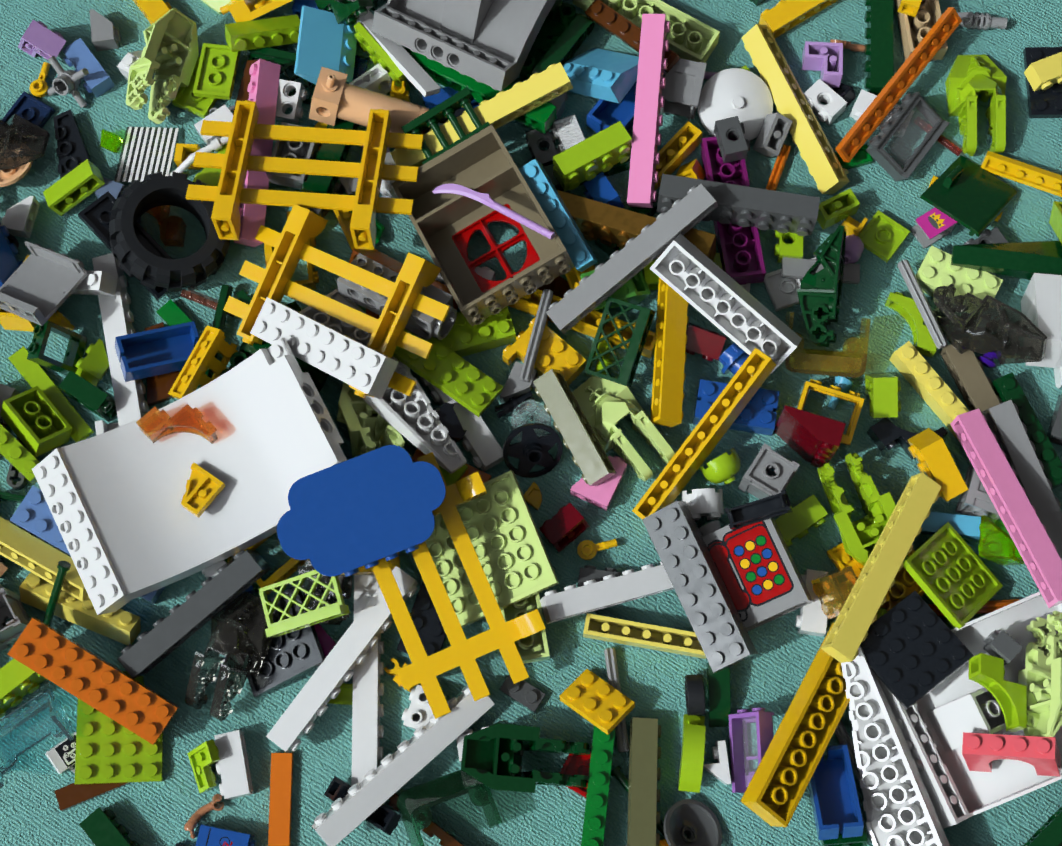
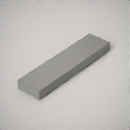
[782,257,860,285]

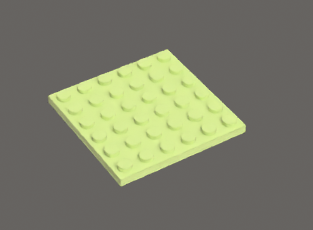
[425,470,559,634]

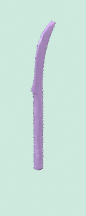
[432,184,555,240]

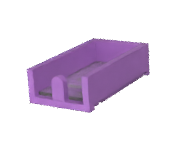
[728,708,774,793]

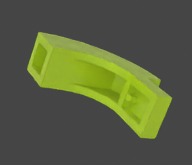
[678,714,706,793]

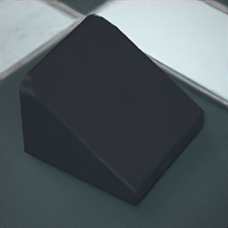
[833,83,856,107]

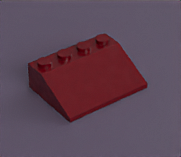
[774,405,846,468]

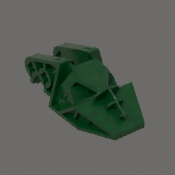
[797,225,847,347]
[461,723,591,793]

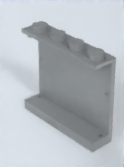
[0,241,88,326]

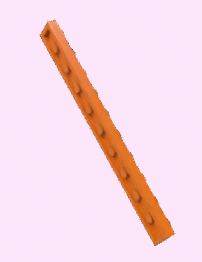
[835,7,962,163]

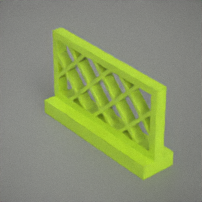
[258,570,350,637]

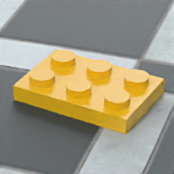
[559,669,635,735]

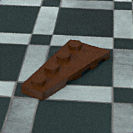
[145,322,180,407]

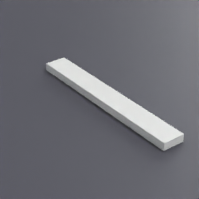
[350,0,441,97]

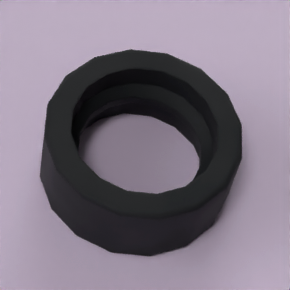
[685,674,705,715]

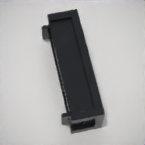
[724,490,793,530]

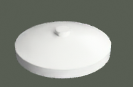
[698,68,773,141]

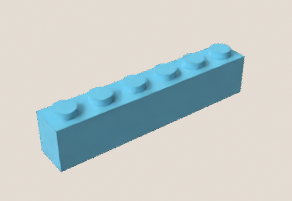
[519,159,598,272]

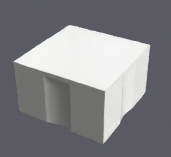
[1021,273,1062,368]

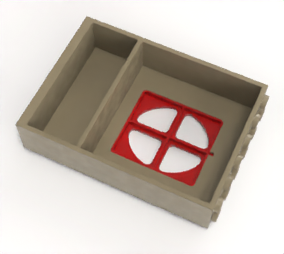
[391,124,575,326]

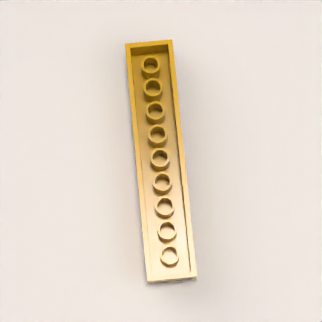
[741,623,850,827]

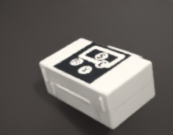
[45,732,76,774]

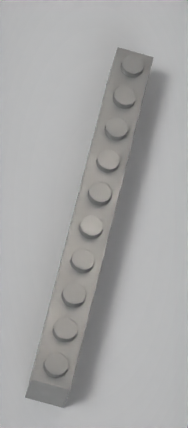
[546,184,718,334]

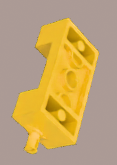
[220,0,293,23]

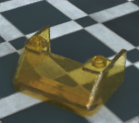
[784,312,871,378]

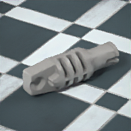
[957,11,1008,30]

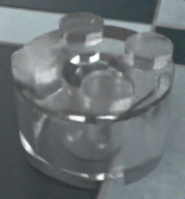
[511,399,551,442]

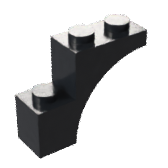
[867,418,948,460]
[324,776,401,835]

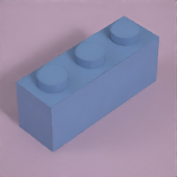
[62,38,115,98]

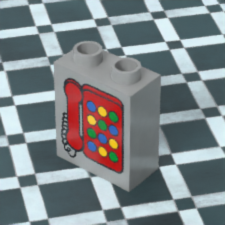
[698,518,813,632]

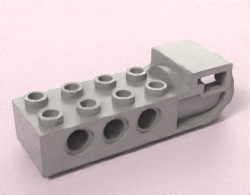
[337,253,457,340]

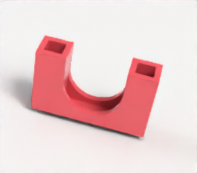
[962,732,1061,777]

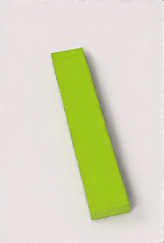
[8,346,94,442]

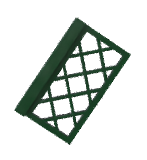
[248,47,316,105]
[584,297,655,387]

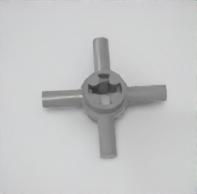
[47,56,89,108]

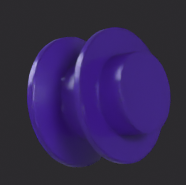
[977,347,1000,368]

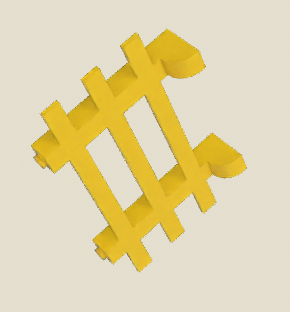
[185,100,424,250]
[223,204,450,398]
[372,452,546,719]

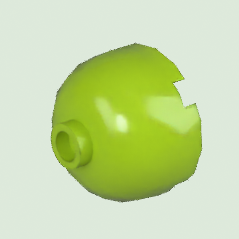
[699,448,741,485]

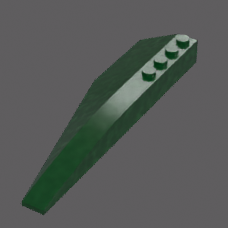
[951,241,1062,280]

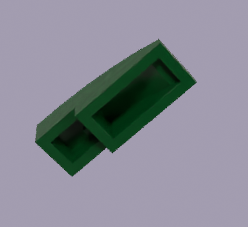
[707,662,731,727]

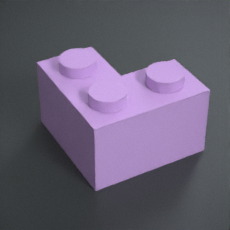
[18,20,66,60]
[802,41,843,88]

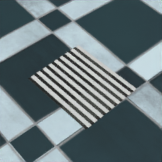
[114,127,179,182]

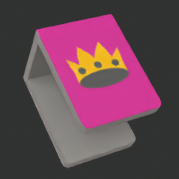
[910,207,957,248]

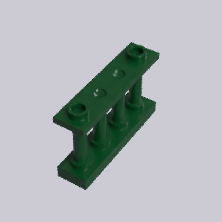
[401,87,490,164]

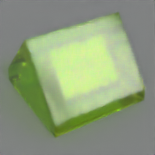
[100,129,125,153]

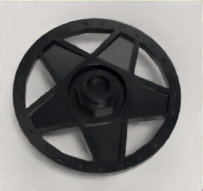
[503,423,563,478]

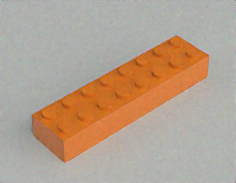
[7,618,179,745]

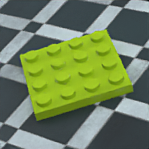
[903,522,1003,629]
[74,696,164,785]

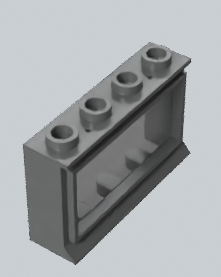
[866,91,950,181]

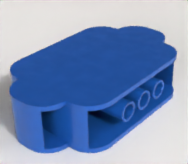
[277,445,446,577]

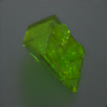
[978,515,1024,566]

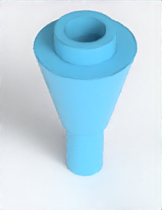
[827,373,854,410]

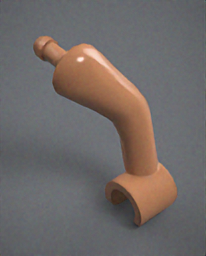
[184,794,224,839]

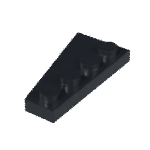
[54,110,92,179]

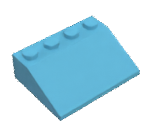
[294,5,357,85]
[562,48,639,104]

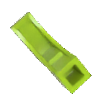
[884,292,937,358]
[969,653,1028,733]

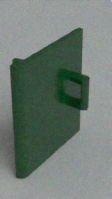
[920,155,1017,237]

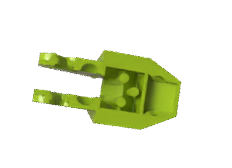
[945,54,1007,156]
[817,453,908,566]

